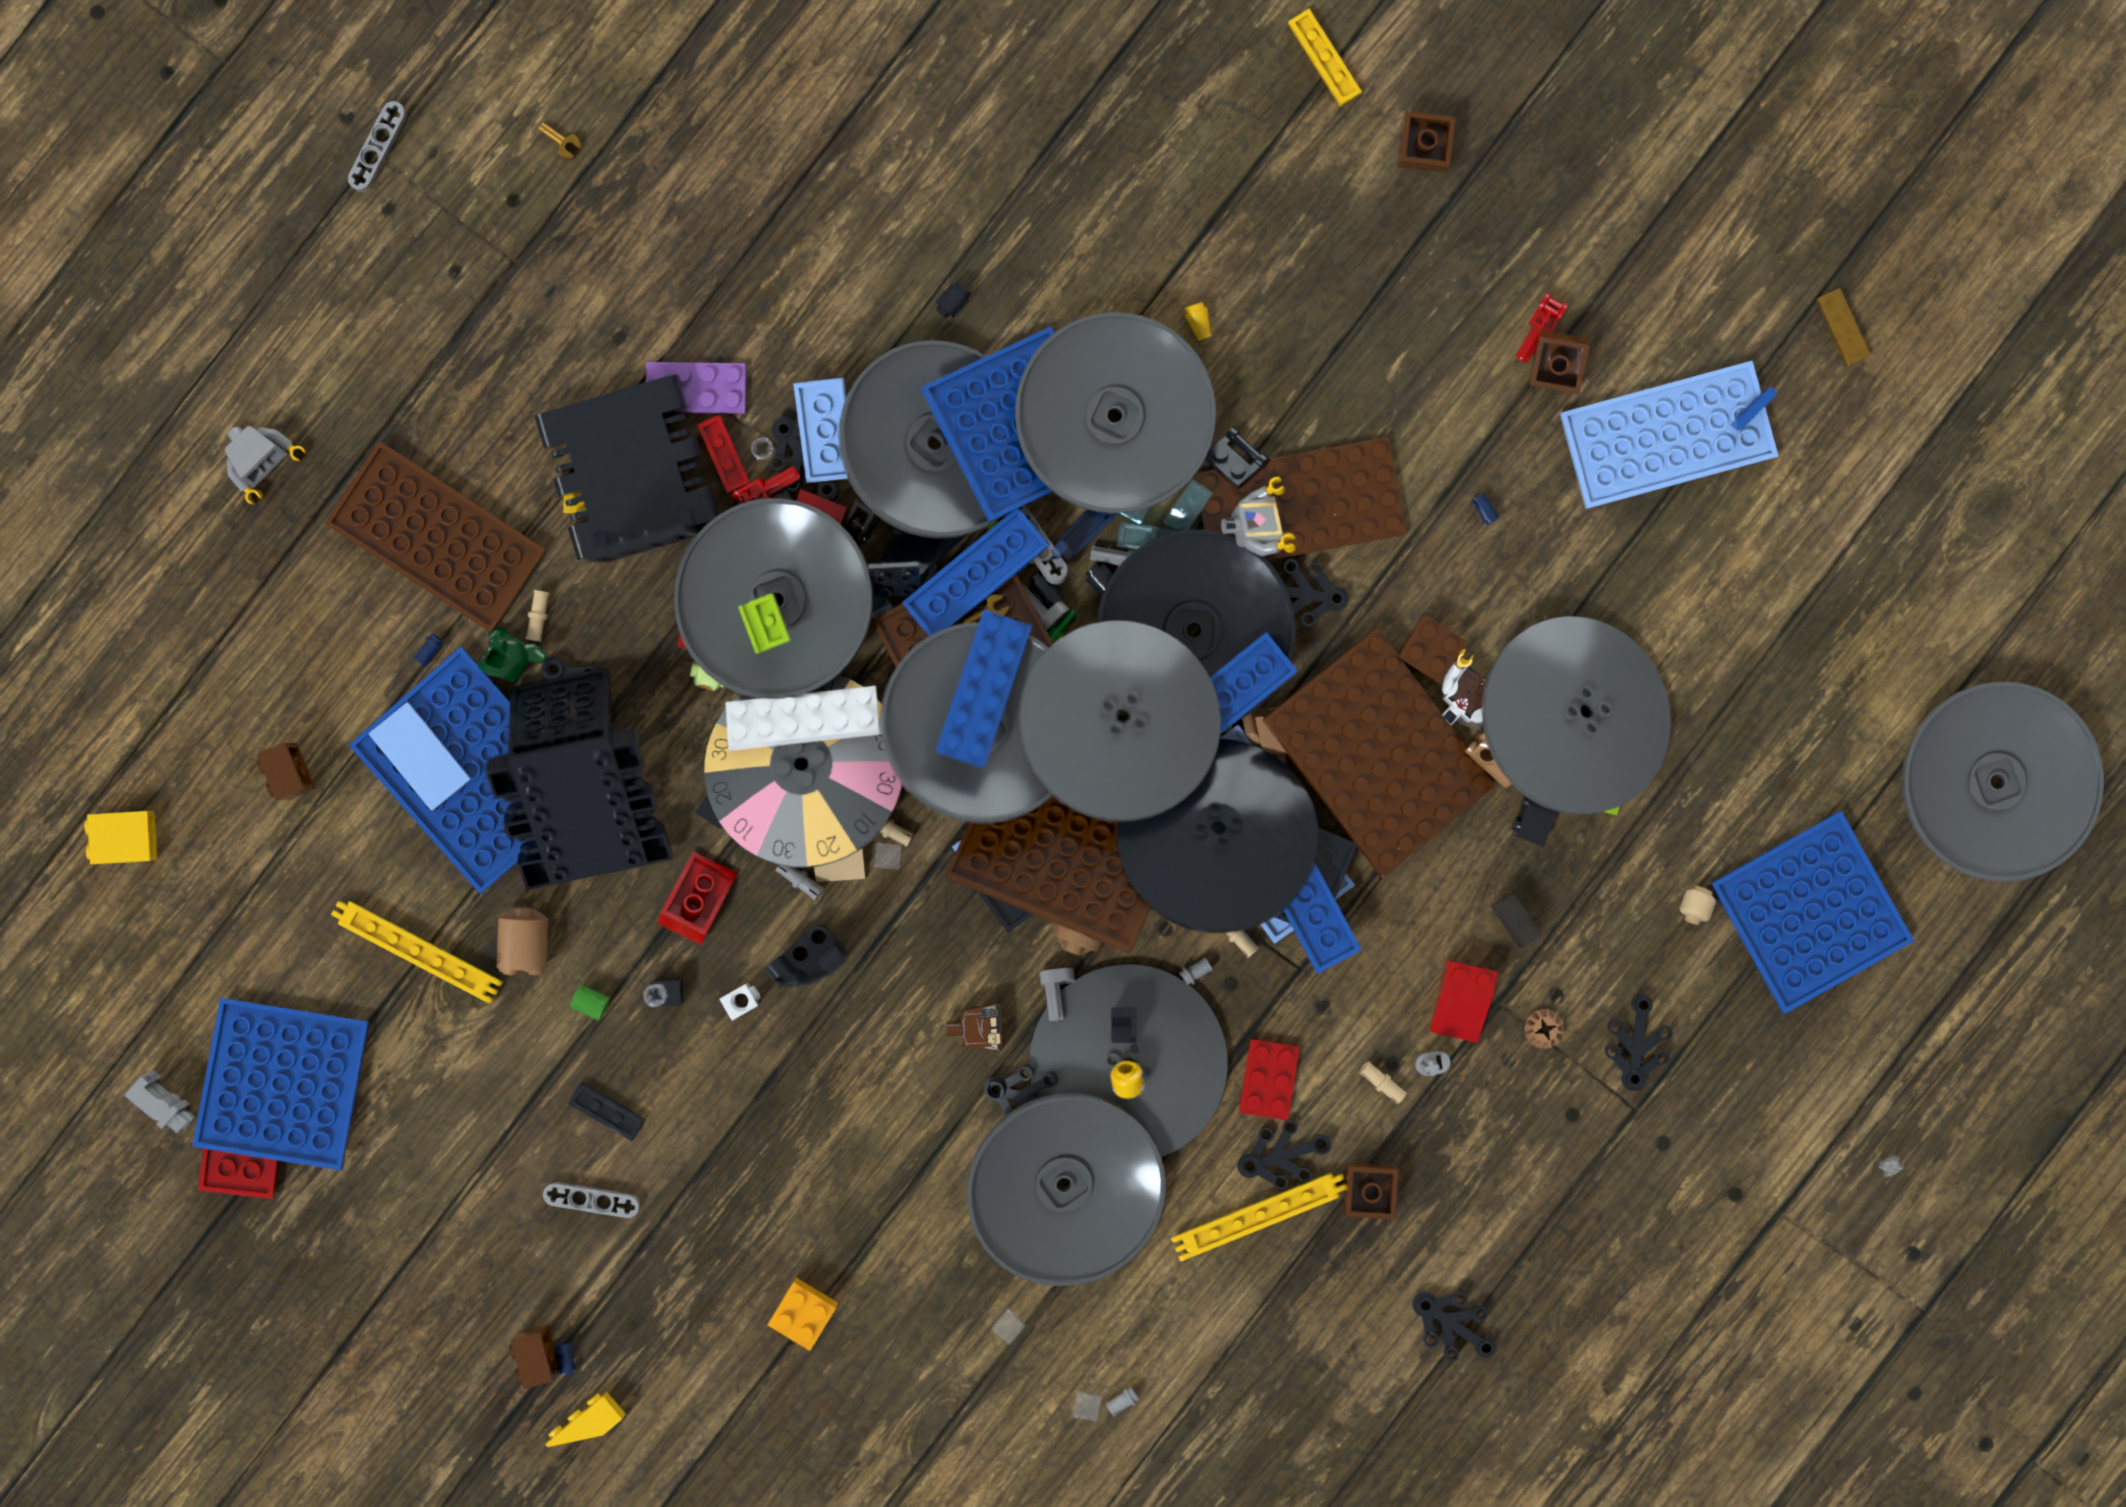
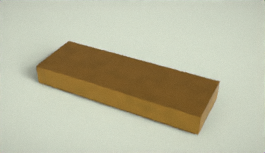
[1815,288,1871,367]

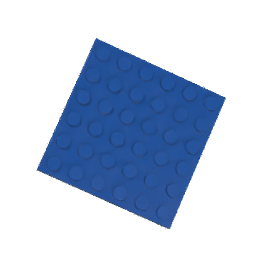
[920,327,1054,522]
[1710,811,1914,1014]
[192,998,370,1170]

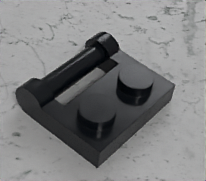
[1204,427,1270,490]

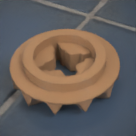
[1524,1009,1565,1049]

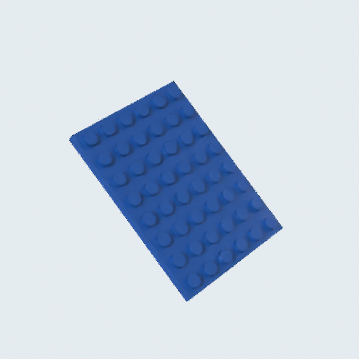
[349,646,527,894]

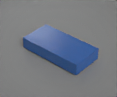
[1731,387,1778,431]

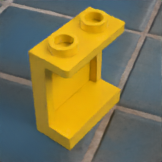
[84,811,157,864]

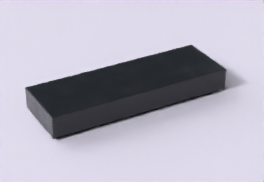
[568,1082,646,1141]

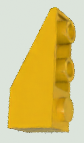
[545,1391,625,1447]

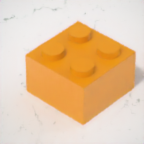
[768,1278,838,1351]

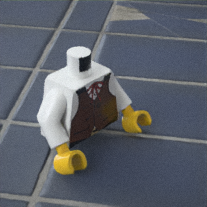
[1442,649,1486,726]

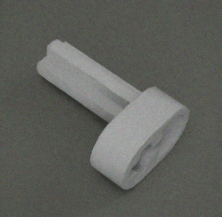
[1090,546,1135,565]
[1022,585,1070,631]
[1039,968,1075,1022]
[1415,1050,1450,1076]

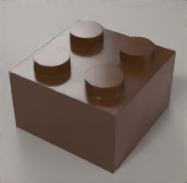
[1397,111,1456,173]
[1530,330,1590,393]
[1398,615,1467,684]
[256,742,316,800]
[1343,1163,1399,1220]
[509,1324,560,1389]

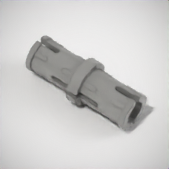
[775,865,824,901]

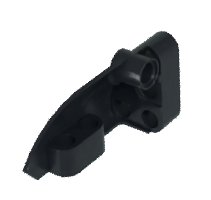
[764,925,849,988]

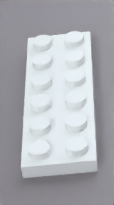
[726,686,880,751]

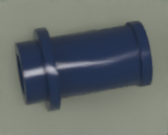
[1471,493,1500,526]
[414,633,444,667]
[554,1341,576,1375]

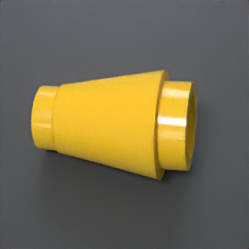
[1184,302,1212,340]

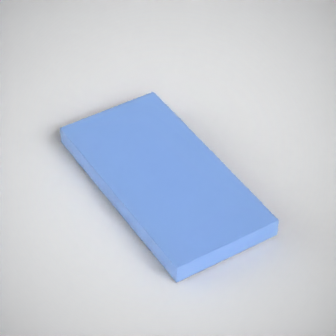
[794,378,848,483]
[369,702,472,811]

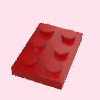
[1238,1038,1300,1120]
[198,1148,279,1199]

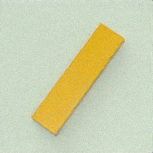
[1288,9,1362,107]

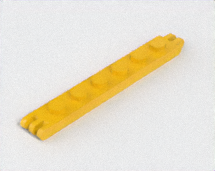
[331,901,503,1004]
[1171,1173,1345,1261]

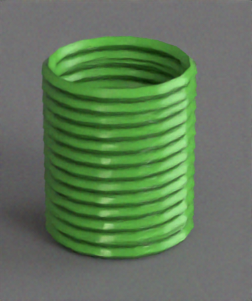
[570,984,610,1021]

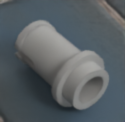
[1180,957,1213,985]
[1106,1387,1139,1417]

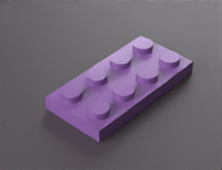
[646,362,747,414]

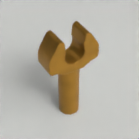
[538,122,583,160]
[963,595,1010,624]

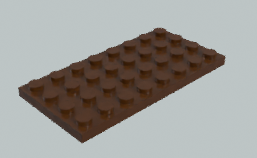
[1194,437,1407,561]
[324,441,547,633]

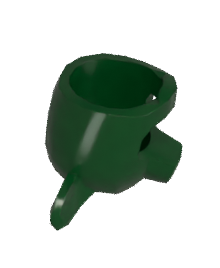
[478,628,548,684]

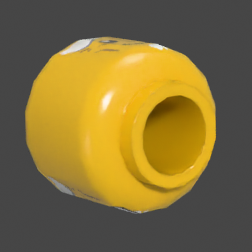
[1110,1061,1145,1099]

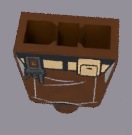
[947,1002,1003,1051]

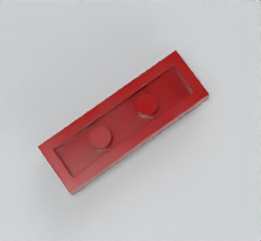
[697,415,750,494]

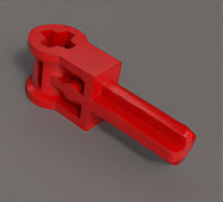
[1515,292,1569,364]
[731,466,800,505]

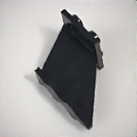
[868,526,968,597]

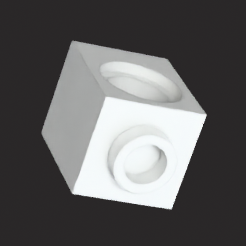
[720,983,761,1020]

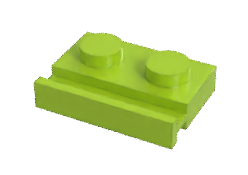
[738,593,791,654]

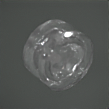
[751,437,774,461]
[643,984,667,1007]
[1878,1155,1904,1177]

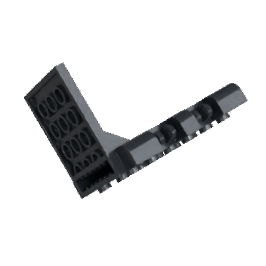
[534,374,720,563]
[485,667,673,890]

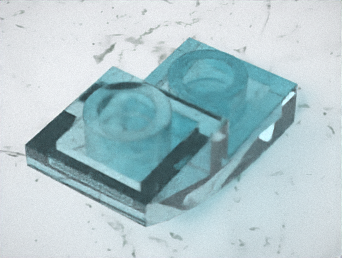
[1164,479,1213,531]

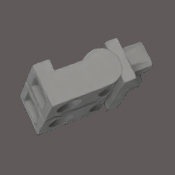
[124,1071,196,1133]

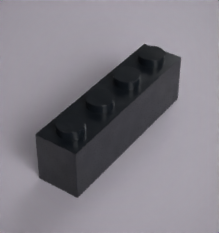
[1511,795,1557,847]

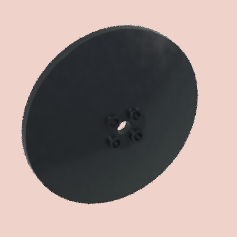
[1096,530,1295,721]
[1117,739,1318,933]

